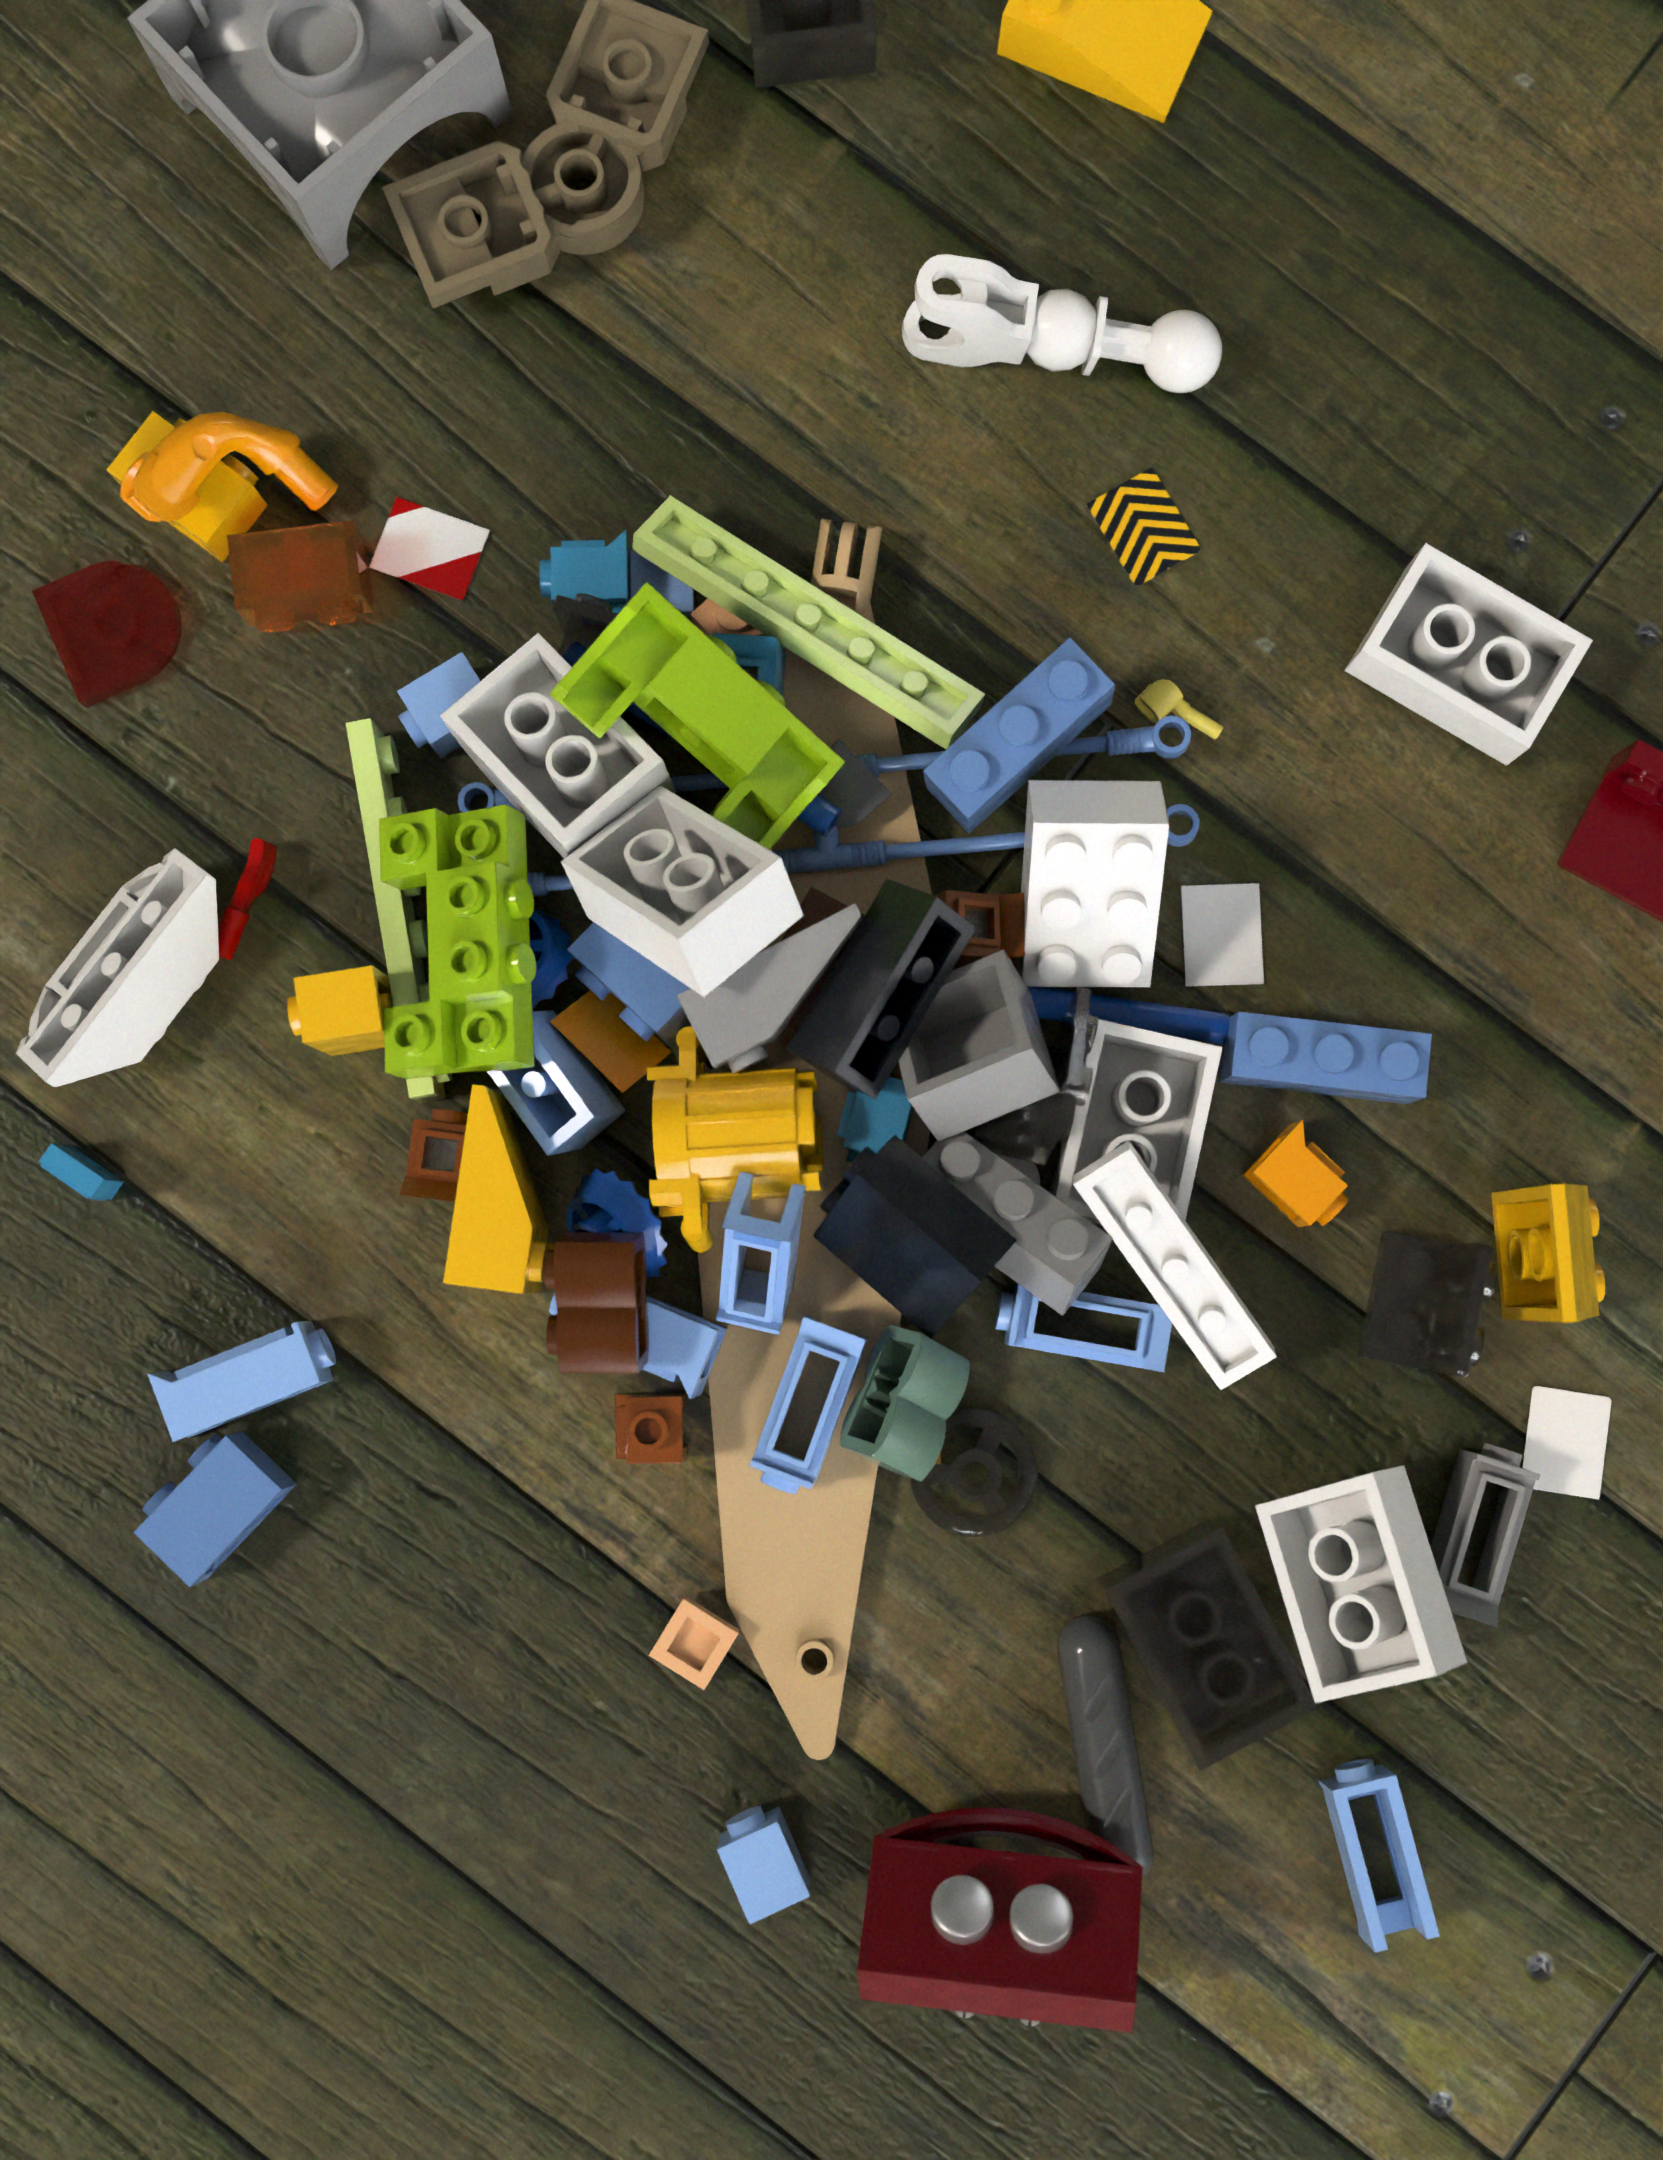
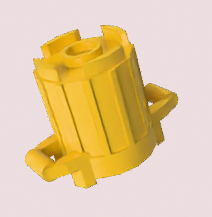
[647,1026,824,1253]

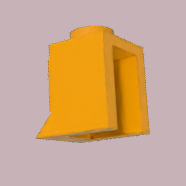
[1242,1119,1349,1227]

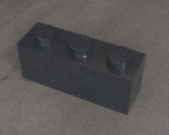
[786,879,976,1100]

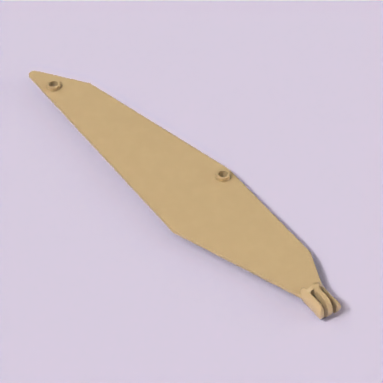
[691,519,932,1760]

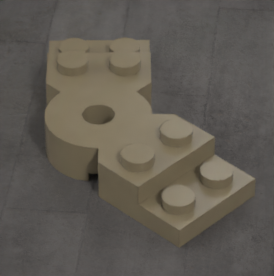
[382,0,709,308]

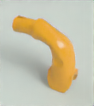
[120,411,338,522]

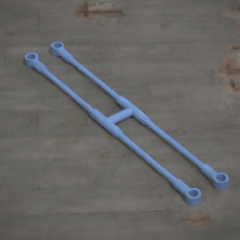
[457,715,1200,897]

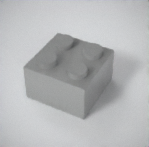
[899,949,1060,1142]

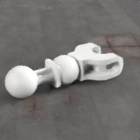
[902,254,1222,393]

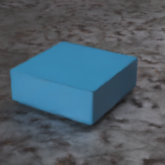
[38,1143,124,1201]

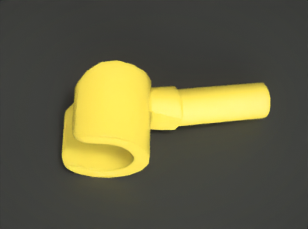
[1134,679,1223,740]

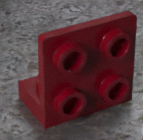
[1557,739,1663,922]

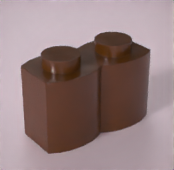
[544,1232,649,1374]

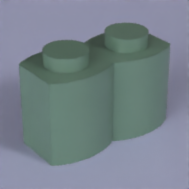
[840,1325,970,1482]

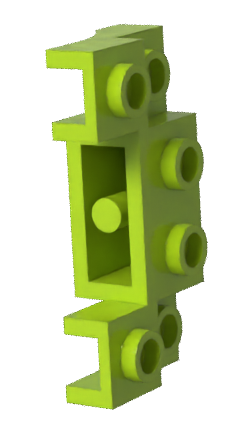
[549,582,845,850]
[379,804,536,1079]

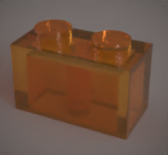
[227,520,374,632]

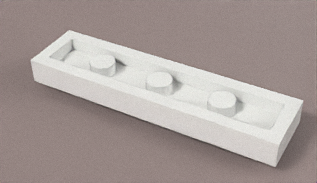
[1073,1140,1277,1390]

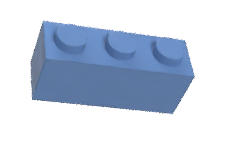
[923,637,1115,834]
[1218,1012,1432,1104]

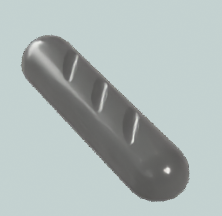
[1057,1614,1154,1878]

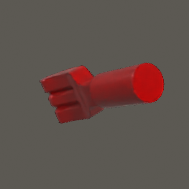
[218,838,277,961]

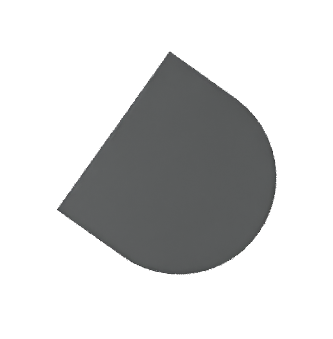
[818,739,892,827]

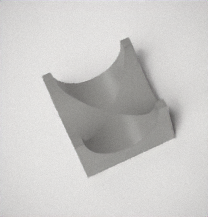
[127,0,513,270]

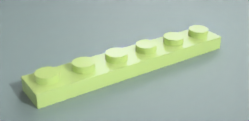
[632,495,985,749]
[346,718,452,1103]

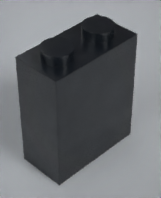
[813,1135,1017,1339]

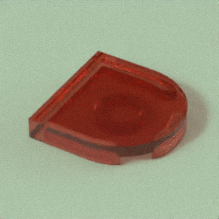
[32,561,182,708]

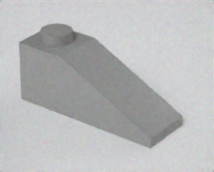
[676,904,862,1074]

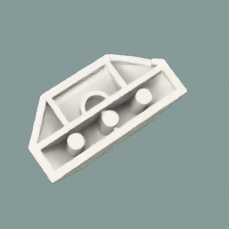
[16,848,219,1087]

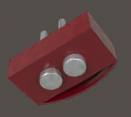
[857,1807,1143,2033]

